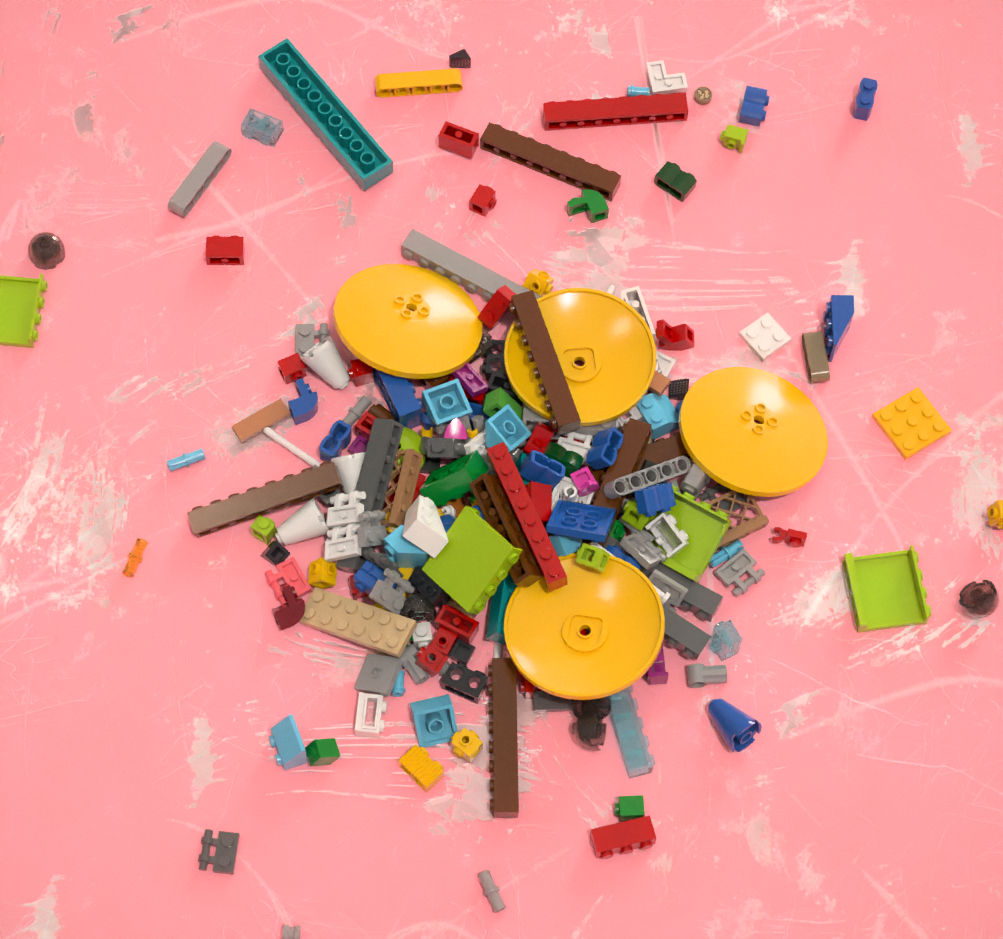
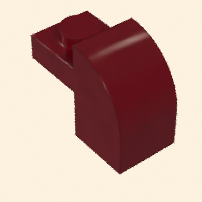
[272,583,305,630]

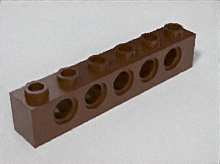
[469,473,543,587]

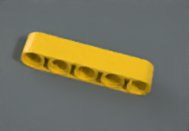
[374,69,463,98]

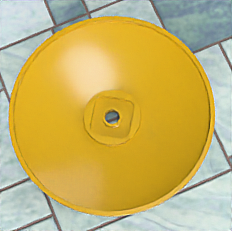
[333,264,483,379]
[504,288,656,426]
[679,367,828,497]
[504,553,665,700]

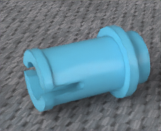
[627,84,650,97]
[391,670,406,697]

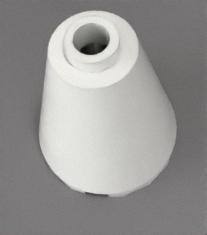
[301,336,350,390]
[331,452,366,503]
[275,498,331,545]

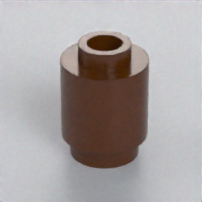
[368,404,396,421]

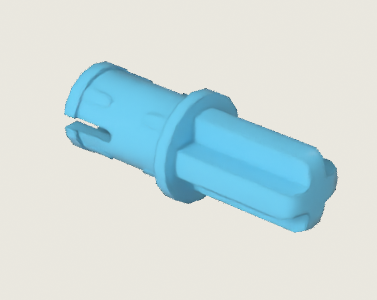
[167,448,206,471]
[709,539,744,567]

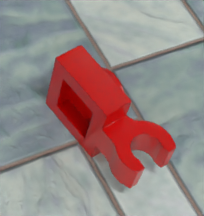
[771,527,807,547]

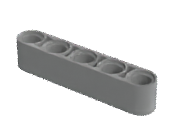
[168,141,232,217]
[604,456,691,499]

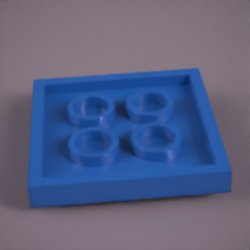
[546,499,616,543]

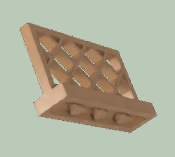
[381,449,423,528]
[707,490,770,552]

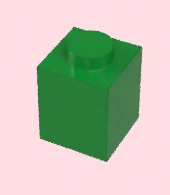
[305,738,340,766]
[614,795,645,822]

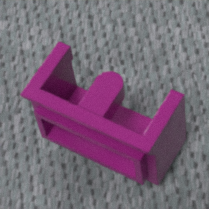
[646,639,669,685]

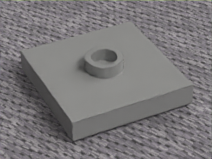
[354,653,403,697]

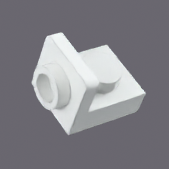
[412,621,433,649]

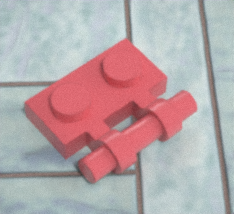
[264,557,312,605]

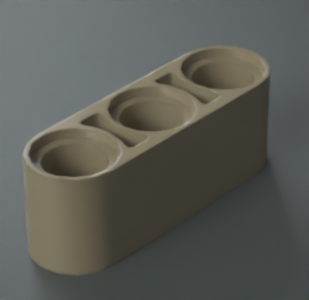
[802,331,830,383]

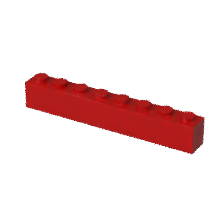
[543,92,689,131]
[486,442,568,592]

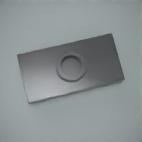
[533,691,574,712]

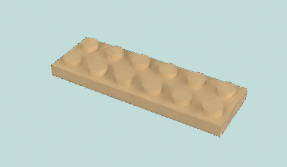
[299,587,417,658]

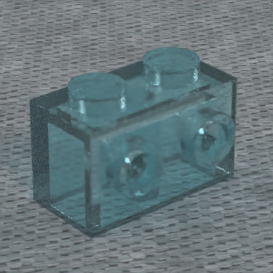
[241,108,284,147]
[709,619,743,662]

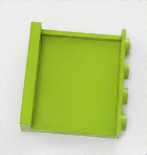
[0,273,48,348]
[644,485,732,583]
[422,506,523,614]
[842,545,931,633]

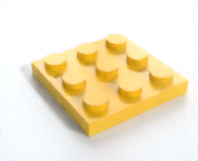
[872,387,952,460]

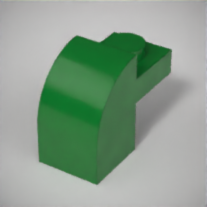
[566,189,609,223]

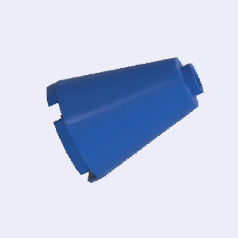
[708,698,762,752]

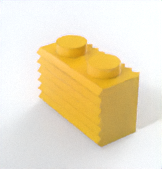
[398,744,444,793]

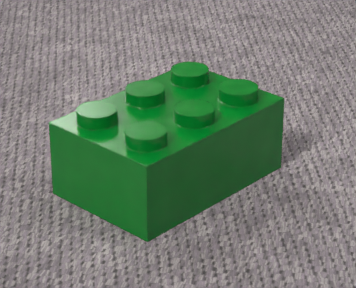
[420,450,489,507]

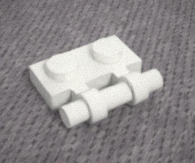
[558,430,594,467]
[326,490,366,529]
[324,523,362,562]

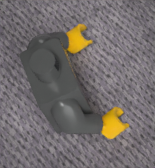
[420,427,478,460]

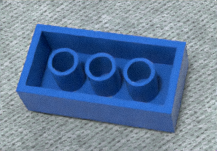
[372,367,423,429]

